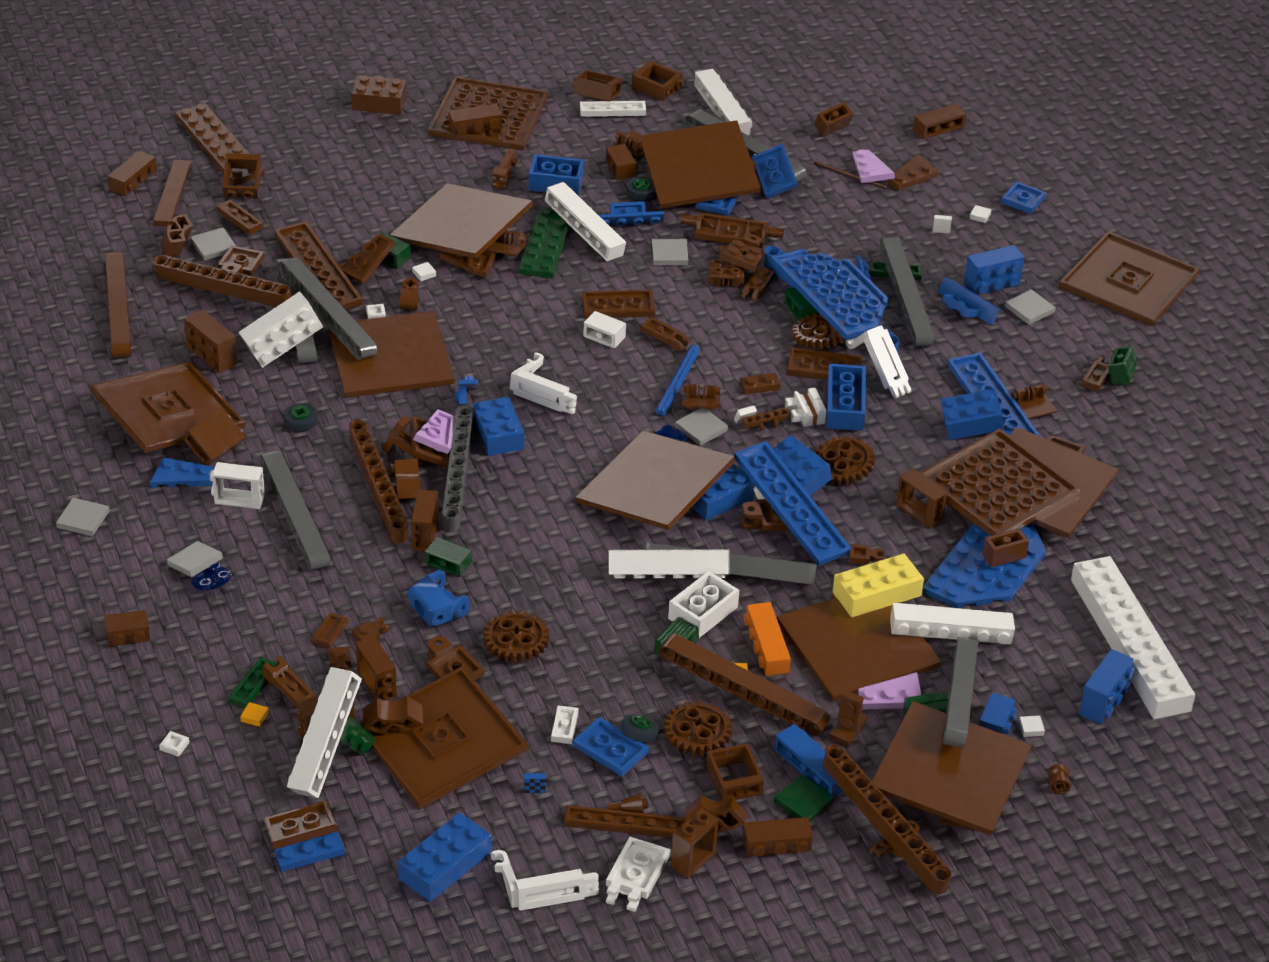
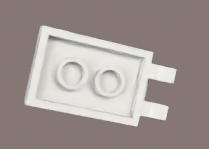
[606,837,671,912]

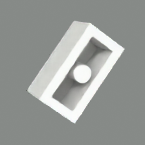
[583,311,626,349]

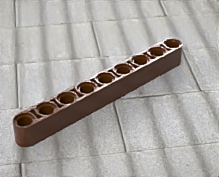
[105,252,131,358]
[153,255,292,307]
[349,419,408,544]
[659,634,830,736]
[823,744,952,894]

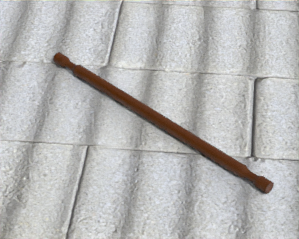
[814,161,888,189]

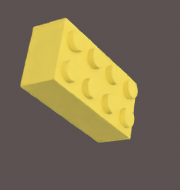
[833,553,924,618]

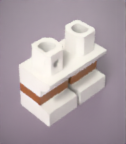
[785,388,826,427]

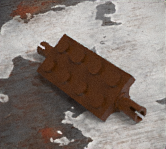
[680,213,784,248]

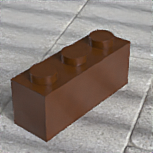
[449,104,502,135]
[913,104,966,139]
[108,151,157,196]
[742,817,813,857]

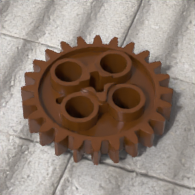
[792,313,845,349]
[815,435,875,486]
[483,610,550,664]
[664,700,732,757]

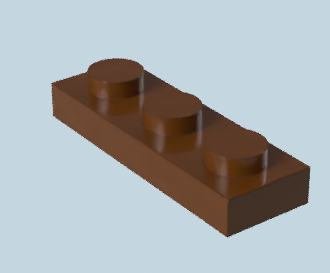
[217,199,263,235]

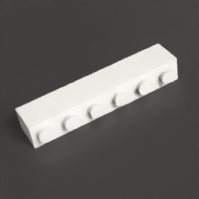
[694,69,752,135]
[545,182,626,261]
[609,549,729,578]
[890,603,1015,644]
[287,667,362,798]

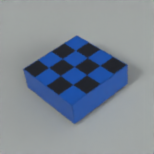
[524,773,546,793]

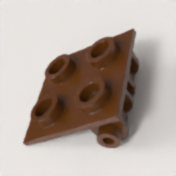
[612,130,644,158]
[486,230,528,256]
[708,259,744,287]
[682,384,720,410]
[1011,384,1058,419]

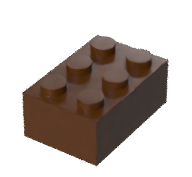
[352,75,407,115]
[184,310,238,373]

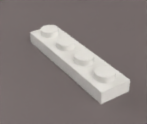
[580,101,646,117]

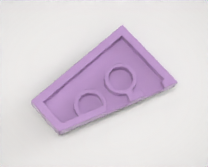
[852,149,895,183]
[413,409,455,454]
[858,672,921,709]

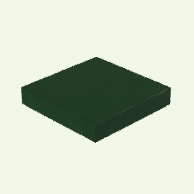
[774,774,835,822]

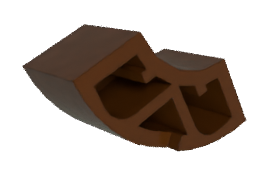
[161,213,193,256]
[391,459,421,499]
[362,696,423,734]
[684,795,747,832]

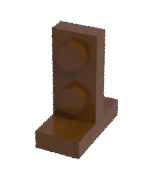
[381,415,428,465]
[830,690,867,748]

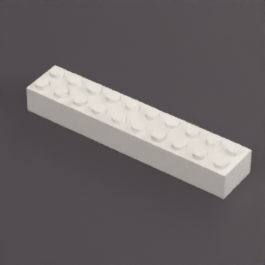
[1071,556,1195,719]

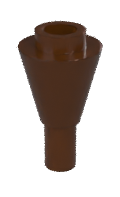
[607,792,648,813]

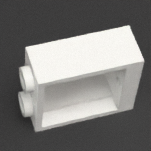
[210,462,265,509]

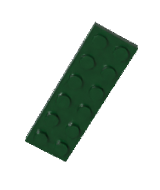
[519,207,570,279]

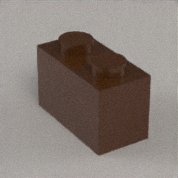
[814,102,853,137]
[606,144,638,180]
[982,528,1029,567]
[105,610,150,647]

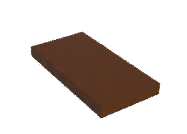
[581,289,655,319]
[787,348,863,380]

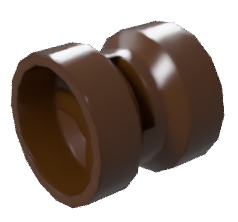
[1048,764,1071,794]

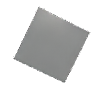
[191,228,236,261]
[652,239,688,265]
[1005,289,1056,325]
[675,407,728,446]
[56,498,110,536]
[167,541,223,577]

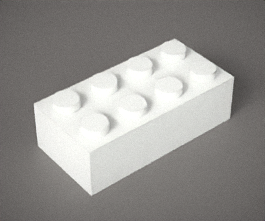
[239,292,323,368]

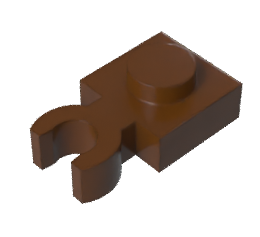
[849,544,884,565]
[351,617,390,641]
[328,646,351,671]

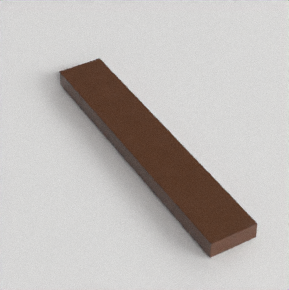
[153,160,191,226]
[564,805,692,838]

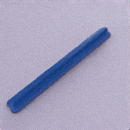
[656,344,699,416]

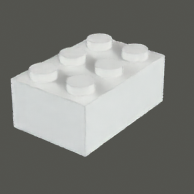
[668,571,739,638]

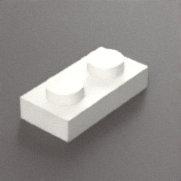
[551,706,579,744]

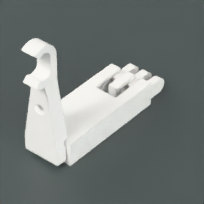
[845,325,911,398]
[510,353,577,414]
[491,850,599,911]

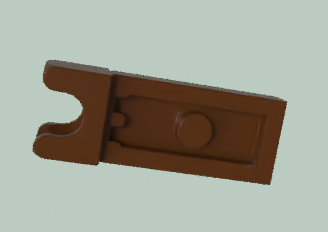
[492,148,518,189]
[262,656,315,709]

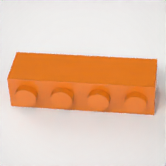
[744,602,791,676]

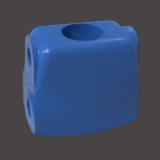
[407,570,470,627]

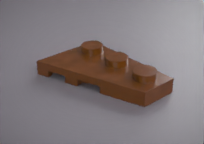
[888,154,938,191]
[339,233,395,284]
[440,250,496,278]

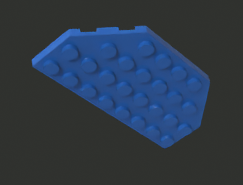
[771,249,888,340]
[922,523,1046,608]

